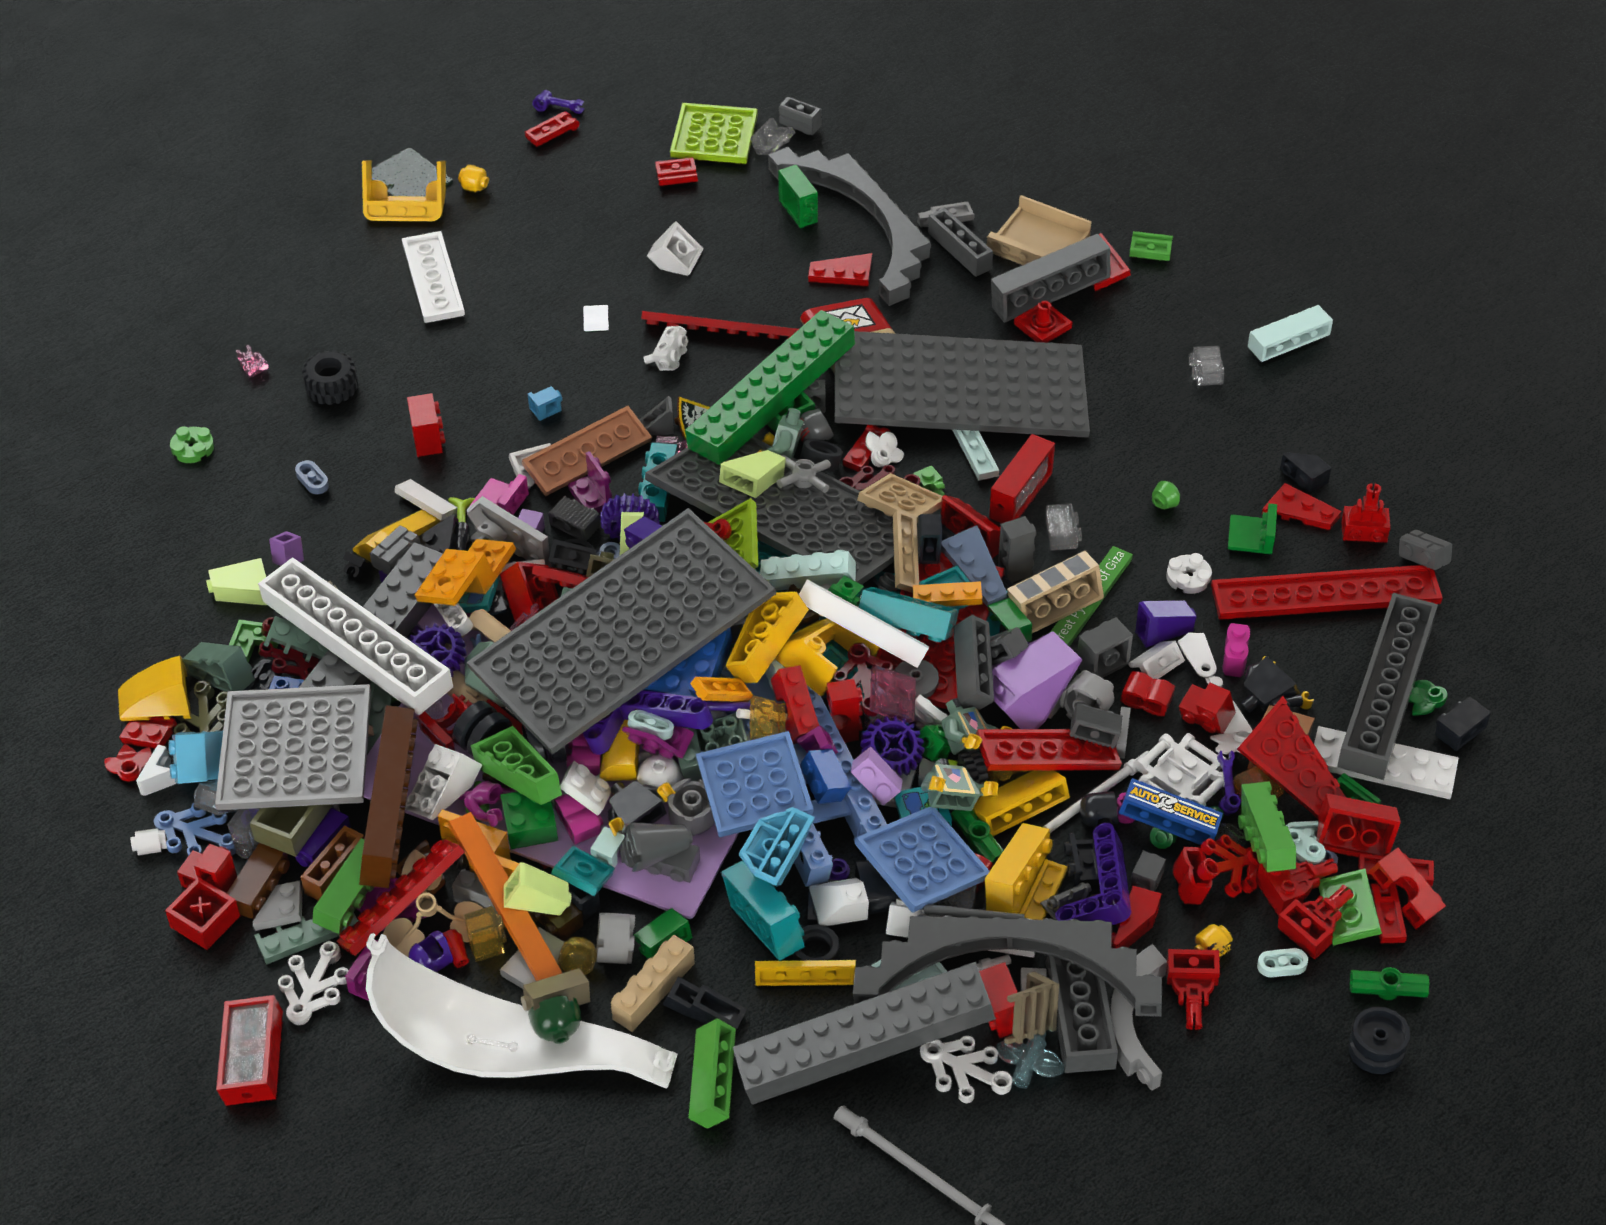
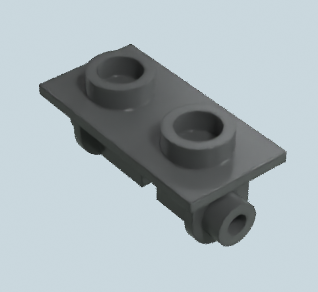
[1040,882,1092,920]

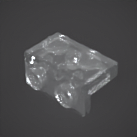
[750,118,795,155]

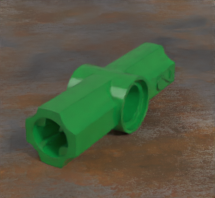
[950,810,1004,866]
[1349,967,1429,1000]

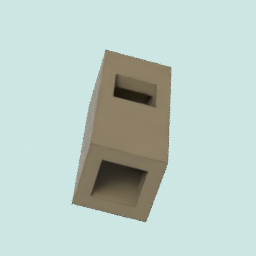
[521,968,590,1011]

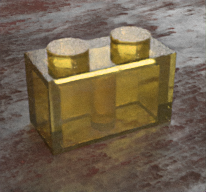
[464,906,507,962]

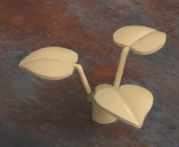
[383,850,494,957]

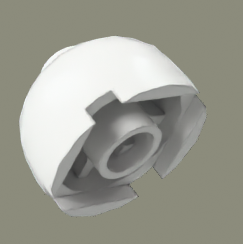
[636,755,683,803]

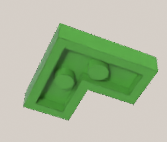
[229,620,279,662]

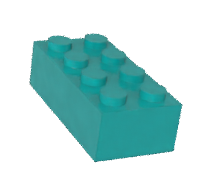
[859,587,959,642]
[722,860,805,961]

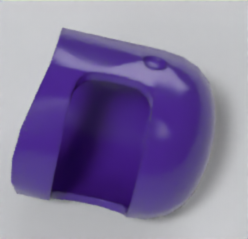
[409,931,453,973]

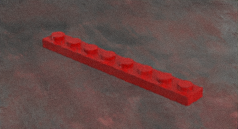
[641,311,799,339]

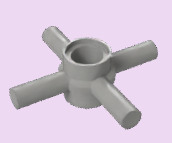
[777,455,831,493]

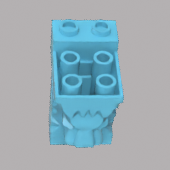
[168,730,223,784]

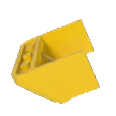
[362,160,446,221]
[775,618,880,696]

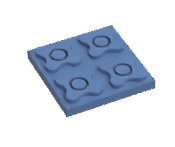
[696,731,814,838]
[855,807,990,913]

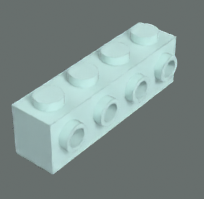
[1248,305,1333,362]
[760,550,856,591]

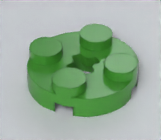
[170,426,214,463]

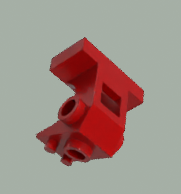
[417,694,472,751]

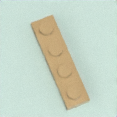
[893,510,919,593]

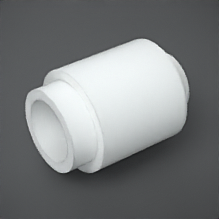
[131,828,167,855]

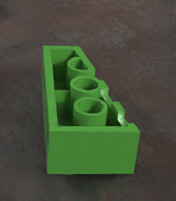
[471,726,562,805]
[1238,781,1296,872]

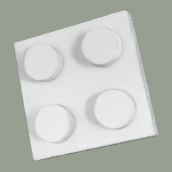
[560,761,611,816]

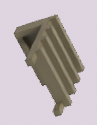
[1004,971,1059,1045]

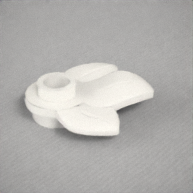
[866,431,904,467]
[1210,730,1251,754]

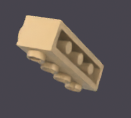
[611,935,695,1032]

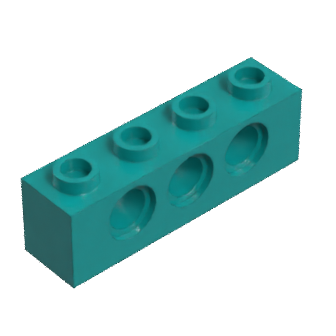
[638,443,677,522]

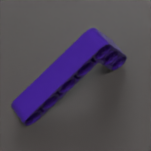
[583,690,713,755]
[1055,823,1131,925]

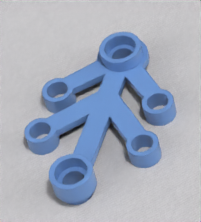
[154,801,240,856]

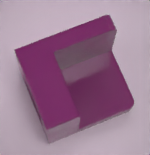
[797,725,838,754]

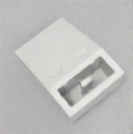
[405,744,482,821]

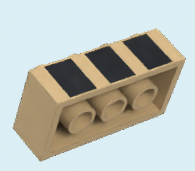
[1007,551,1104,633]

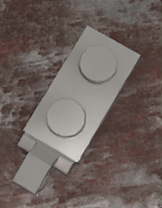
[918,202,974,227]

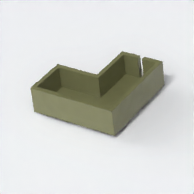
[250,804,333,857]

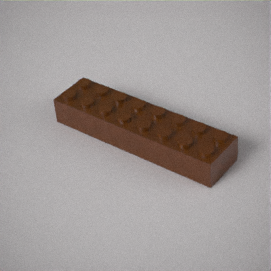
[359,705,418,888]

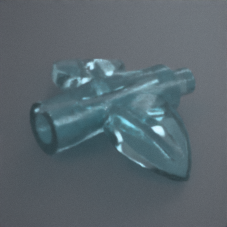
[996,1032,1064,1089]

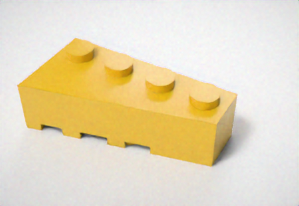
[725,591,809,683]
[985,823,1053,914]

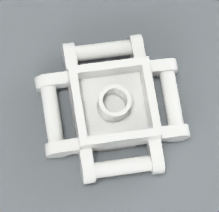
[1134,733,1227,806]

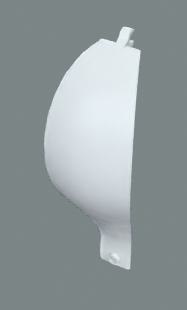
[366,933,677,1089]

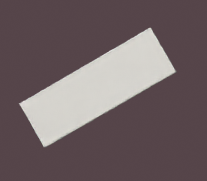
[395,479,457,521]

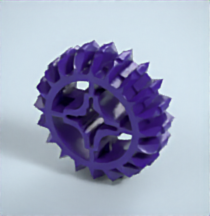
[600,493,660,542]
[410,623,467,677]
[860,716,925,777]

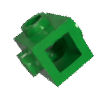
[828,575,864,607]
[919,724,951,762]

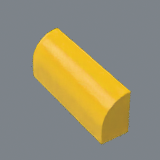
[599,720,640,781]
[972,770,1070,836]

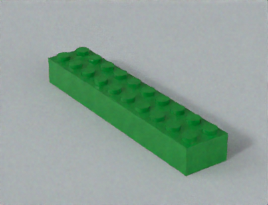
[685,310,855,466]

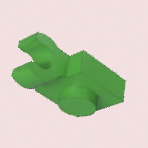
[913,465,945,496]

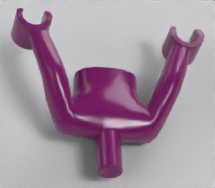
[458,781,517,827]

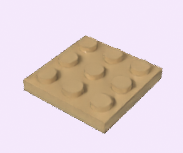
[857,473,943,523]

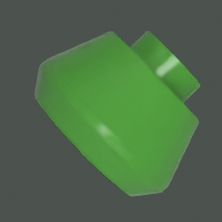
[1152,481,1180,509]

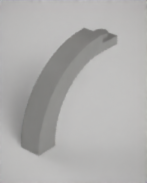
[1110,944,1168,1091]

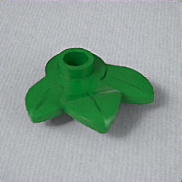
[1409,680,1448,716]

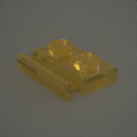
[750,695,785,740]

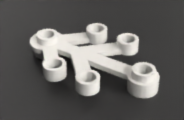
[278,941,348,1025]
[920,1036,1012,1103]

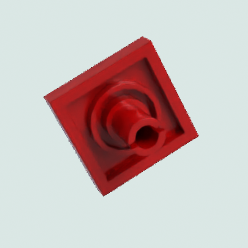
[1014,301,1072,343]

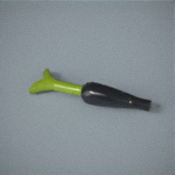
[448,497,475,551]

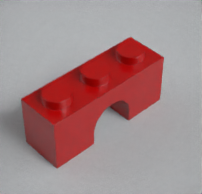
[771,665,819,744]
[826,679,863,743]
[1368,848,1446,929]

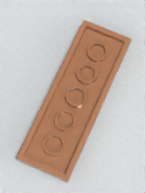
[522,406,652,496]

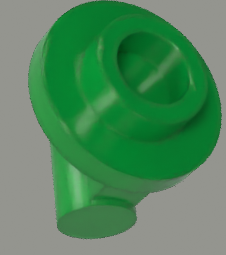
[1150,827,1178,849]

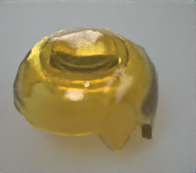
[558,937,597,975]

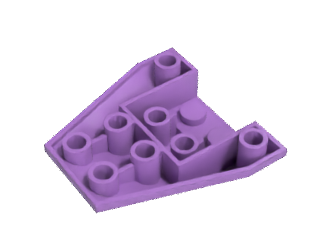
[992,631,1082,729]

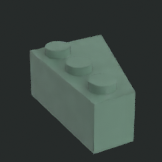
[182,642,255,692]

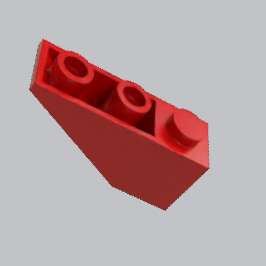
[1112,886,1162,948]

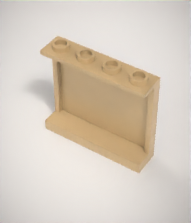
[987,195,1092,265]

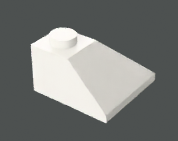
[647,222,704,276]
[809,878,869,926]

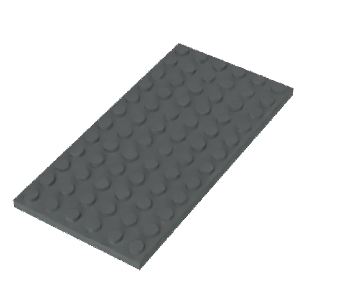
[834,331,1090,438]
[645,437,918,585]
[467,508,776,755]

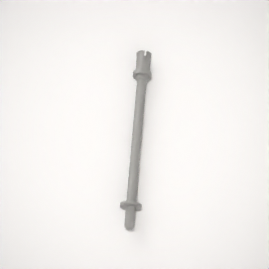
[834,1105,1005,1225]

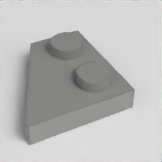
[253,881,303,931]

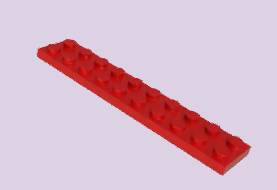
[1211,565,1443,619]

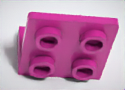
[470,474,529,515]

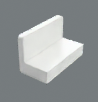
[1128,641,1185,679]

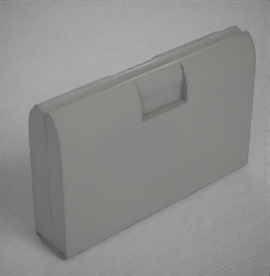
[500,927,570,989]

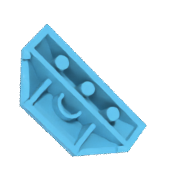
[739,807,815,886]

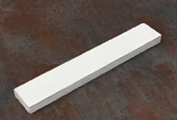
[799,579,929,668]

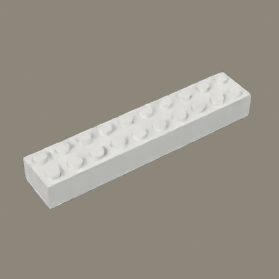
[258,557,453,715]

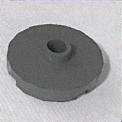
[893,660,939,700]

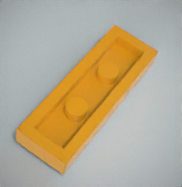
[913,581,982,606]
[690,677,753,702]

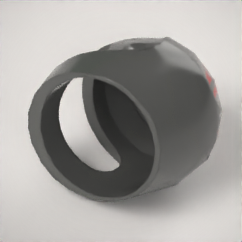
[799,408,834,443]

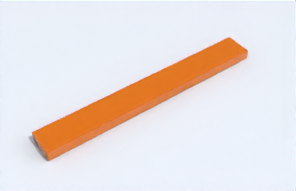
[448,812,562,981]

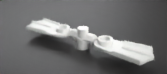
[1177,632,1253,735]

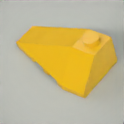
[352,509,443,562]

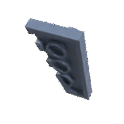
[941,525,1007,608]

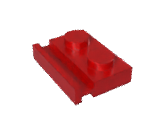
[655,157,698,186]
[119,716,177,749]

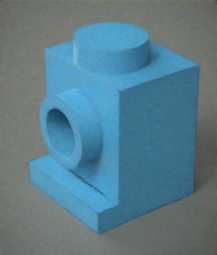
[528,386,562,421]

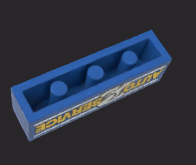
[1119,778,1223,845]

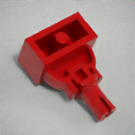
[1341,483,1390,543]
[1256,858,1338,916]
[1278,885,1354,959]
[1167,949,1220,1030]

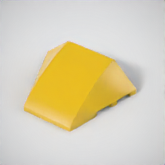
[118,656,191,721]

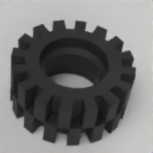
[957,750,989,784]

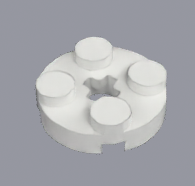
[1166,553,1212,594]

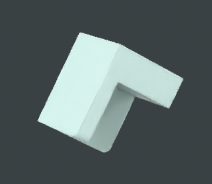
[590,826,625,868]

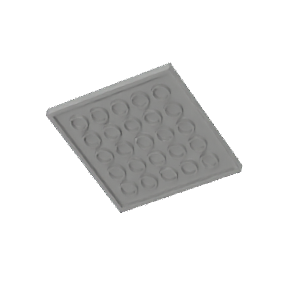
[215,684,371,810]

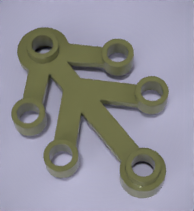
[174,681,228,734]

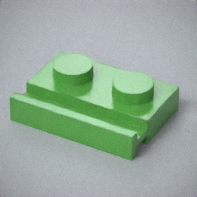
[1129,231,1173,261]

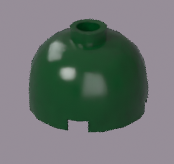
[528,996,581,1044]

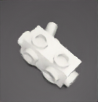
[643,326,688,371]

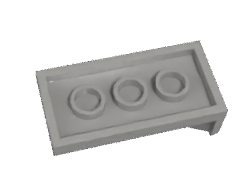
[466,496,551,567]

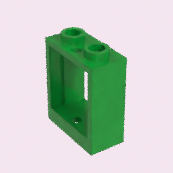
[778,165,818,228]

